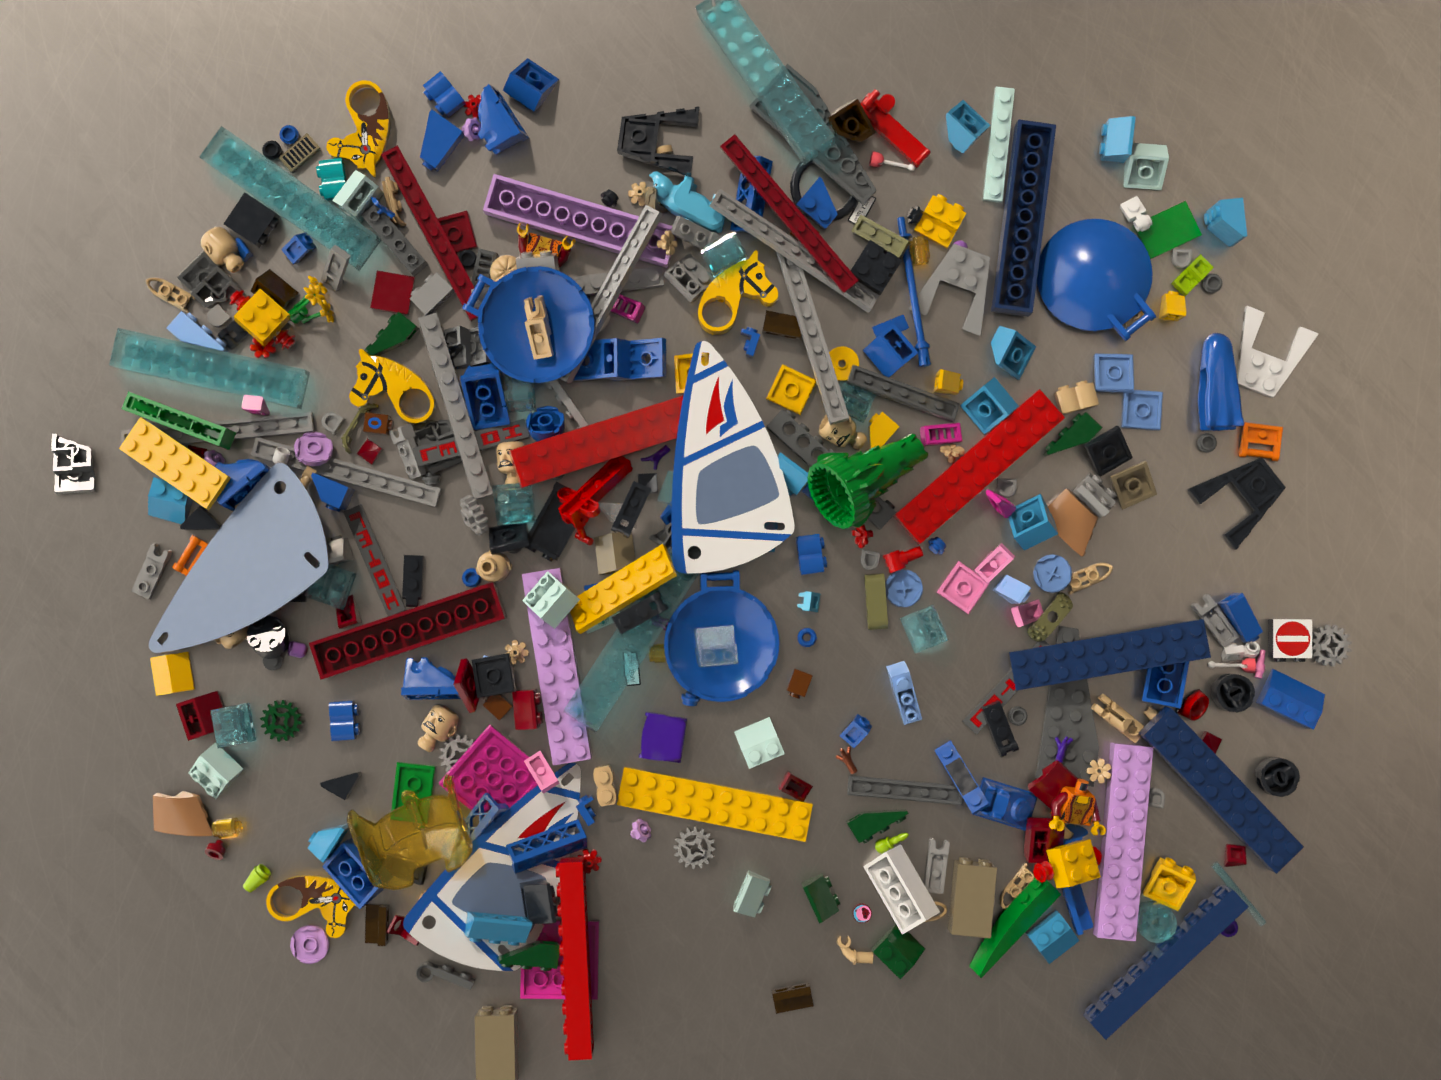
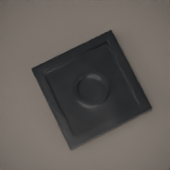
[1084,426,1133,477]
[489,520,529,554]
[471,653,516,698]

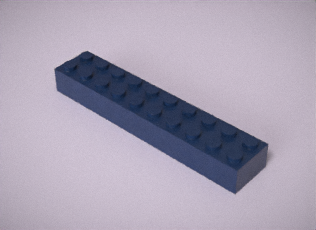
[991,119,1056,317]
[1009,619,1211,691]
[1138,706,1304,874]
[1083,884,1249,1040]

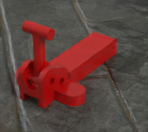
[860,89,931,168]
[557,456,633,546]

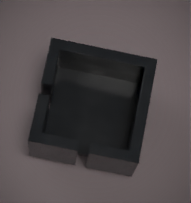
[850,240,902,295]

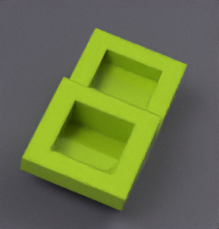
[1171,254,1214,296]

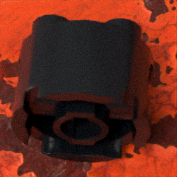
[247,615,290,659]
[1211,673,1255,713]
[1255,757,1300,797]

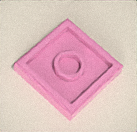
[936,561,990,614]

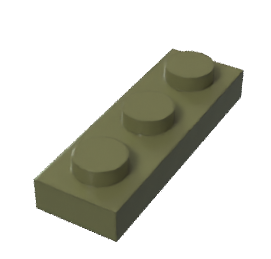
[851,215,910,259]

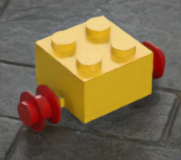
[230,289,296,350]
[1033,839,1102,888]

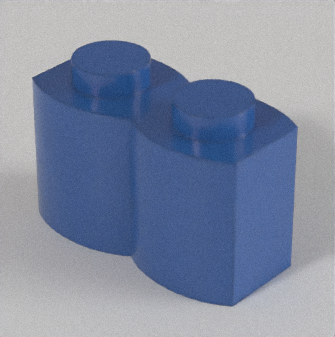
[423,71,466,118]
[796,534,827,575]
[329,700,360,741]

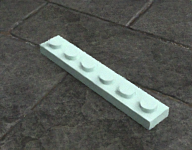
[983,86,1015,203]

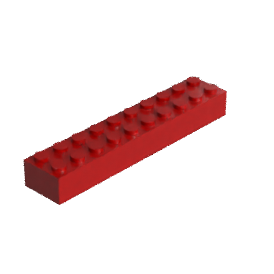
[893,389,1065,545]
[509,396,683,488]
[556,857,594,1061]

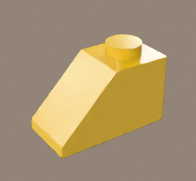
[1158,291,1186,321]
[934,369,963,395]
[868,412,900,449]

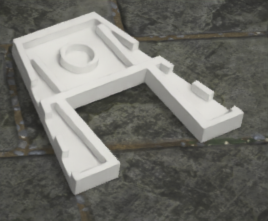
[1237,306,1319,398]

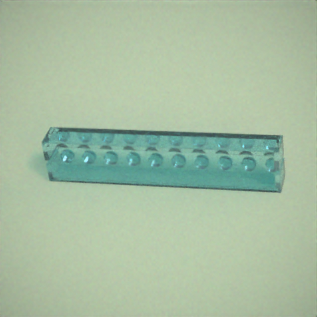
[695,0,836,165]

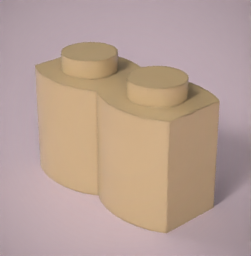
[1054,380,1099,415]
[593,764,617,806]

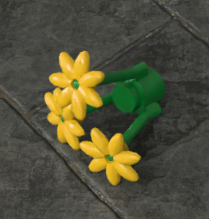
[288,276,334,324]

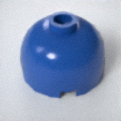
[526,406,565,442]

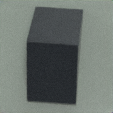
[180,506,222,530]
[320,771,362,800]

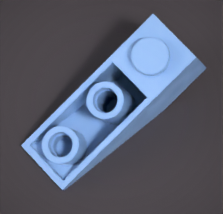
[166,311,229,353]
[993,575,1031,604]
[886,661,922,725]

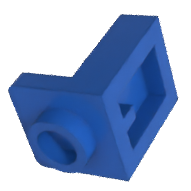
[281,233,316,264]
[741,327,760,358]
[840,714,872,748]
[576,794,596,826]

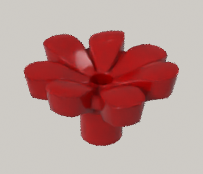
[463,95,481,119]
[250,338,276,359]
[852,524,873,548]
[577,849,602,874]

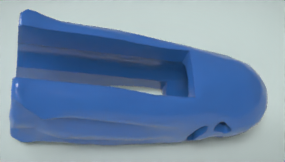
[1197,333,1244,431]

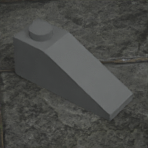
[326,535,354,565]

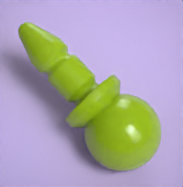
[875,833,909,854]

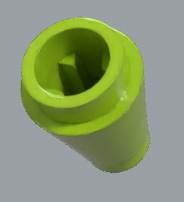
[243,864,271,893]

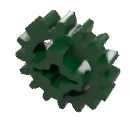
[260,700,303,742]

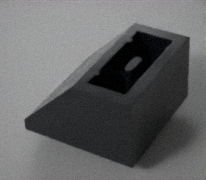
[520,879,558,924]

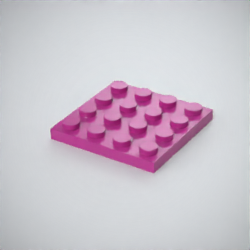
[439,725,538,816]
[520,920,599,1000]

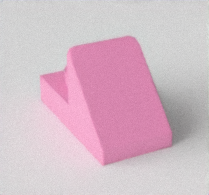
[974,543,1015,583]
[1011,599,1043,627]
[524,751,560,793]

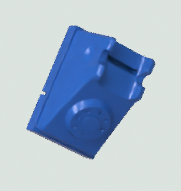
[478,84,529,154]
[460,363,510,430]
[215,459,271,511]
[401,657,461,700]
[971,777,1037,831]

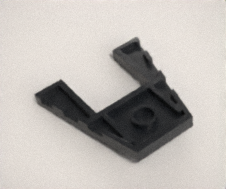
[617,106,700,177]
[1188,457,1286,550]

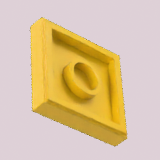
[766,364,816,415]

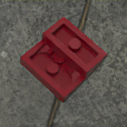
[1028,760,1078,809]

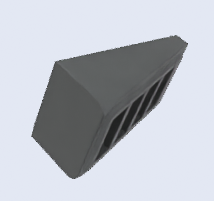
[472,248,499,287]

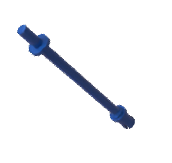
[897,217,931,367]

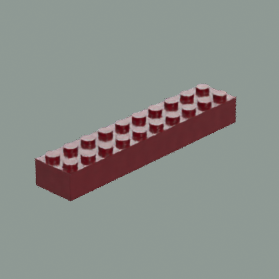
[309,582,507,680]

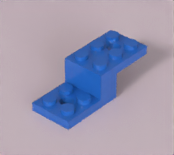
[573,338,667,381]

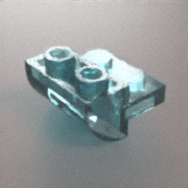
[701,231,747,278]
[839,380,876,423]
[493,483,536,526]
[305,560,356,610]
[900,604,949,654]
[694,625,738,667]
[210,703,256,748]

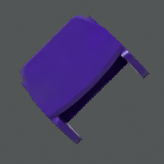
[639,712,687,763]

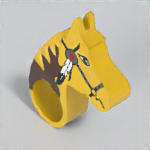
[326,80,391,178]
[266,875,356,938]

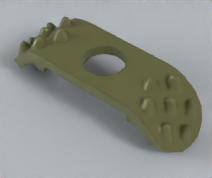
[341,403,379,454]
[1027,592,1073,642]

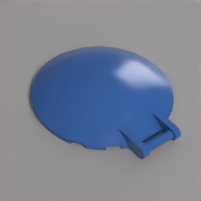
[1037,219,1156,341]
[462,266,595,383]
[664,570,779,702]

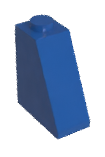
[420,109,465,172]
[1217,593,1263,642]

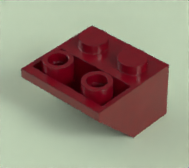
[512,689,543,730]
[176,691,230,741]
[1024,818,1065,863]

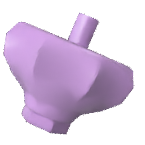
[461,118,481,141]
[204,450,225,466]
[630,819,651,842]

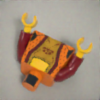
[517,223,576,268]
[1049,779,1106,836]

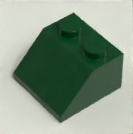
[802,873,841,924]
[871,923,925,979]

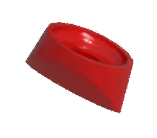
[1177,689,1209,721]

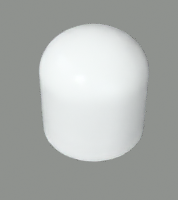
[272,447,290,464]

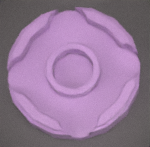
[294,432,333,466]
[290,924,330,964]

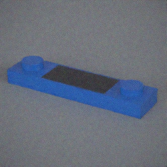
[935,740,990,816]

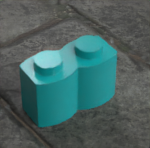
[316,158,347,201]

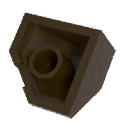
[827,99,876,142]

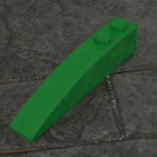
[121,391,236,450]
[969,878,1061,978]

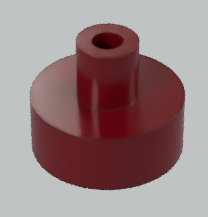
[205,840,226,860]

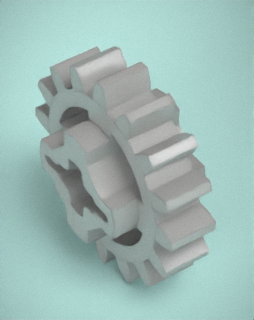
[460,495,489,536]
[1312,625,1352,666]
[439,734,475,772]
[674,826,715,869]

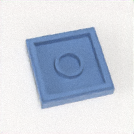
[1094,354,1134,393]
[1121,390,1163,430]

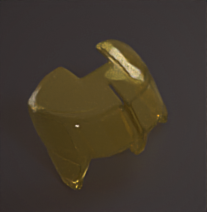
[347,774,473,890]

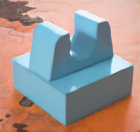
[797,591,821,612]

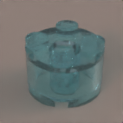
[504,375,536,413]
[1137,901,1177,943]

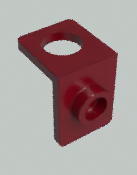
[387,915,419,946]

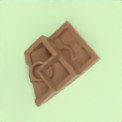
[1048,488,1099,557]
[153,791,215,836]

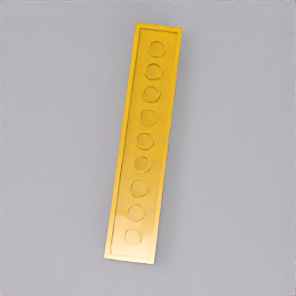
[617,767,813,842]

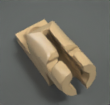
[524,295,554,360]
[1091,694,1144,744]

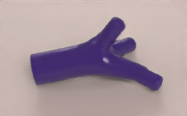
[641,445,671,470]
[1055,736,1073,763]

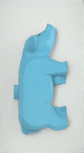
[649,171,725,233]

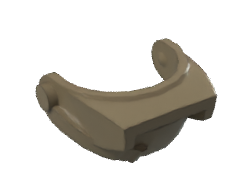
[645,186,668,213]

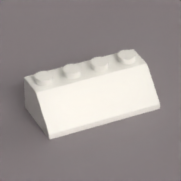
[863,844,940,935]

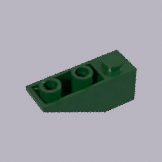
[364,312,419,356]
[1043,412,1103,456]
[846,809,909,844]
[497,940,560,971]

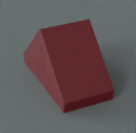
[335,594,362,629]
[778,770,813,802]

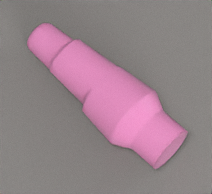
[1254,650,1266,679]

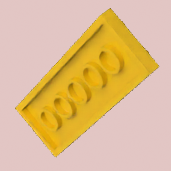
[119,417,231,510]
[570,544,677,634]

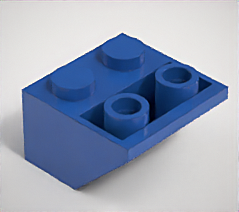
[863,323,918,378]

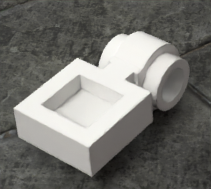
[1120,196,1152,232]
[1221,641,1260,662]

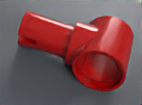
[883,546,923,573]

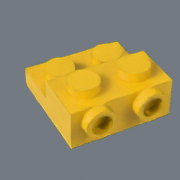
[914,194,966,249]
[1143,857,1196,911]

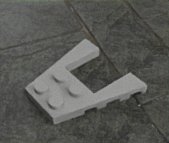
[909,244,990,336]

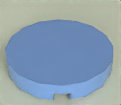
[1033,554,1072,593]
[885,569,923,607]

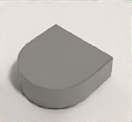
[1172,249,1192,269]
[207,303,232,327]
[322,412,345,435]
[997,478,1017,498]
[861,549,882,570]
[1148,788,1165,809]

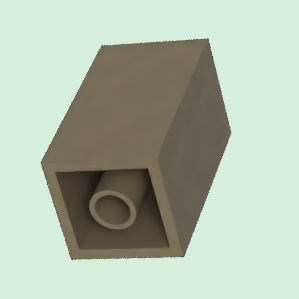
[947,857,997,938]
[475,1005,519,1080]

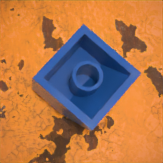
[503,58,559,111]
[311,473,355,512]

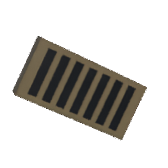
[279,133,321,173]

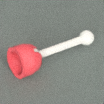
[869,151,915,171]
[1208,658,1256,673]

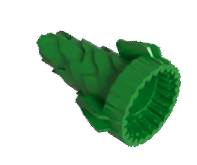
[807,433,928,529]

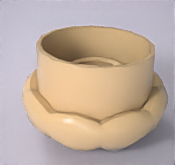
[490,255,517,282]

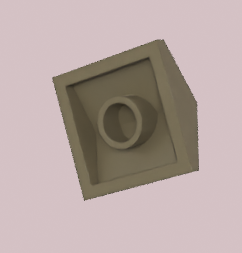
[1110,461,1157,510]
[594,532,636,575]

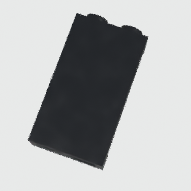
[525,481,576,562]

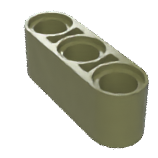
[864,573,888,630]

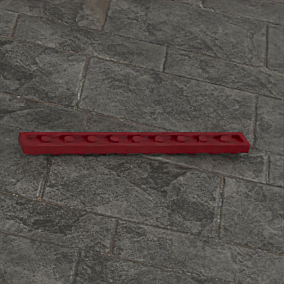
[720,134,859,294]
[381,145,478,321]

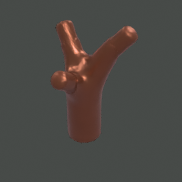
[836,746,858,774]

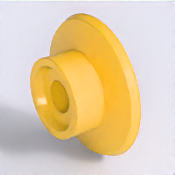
[829,346,859,381]

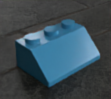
[1204,198,1247,247]
[464,911,532,946]

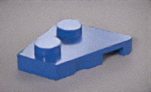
[796,177,838,230]

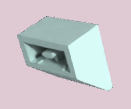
[332,170,383,223]
[522,571,580,629]
[188,742,243,799]

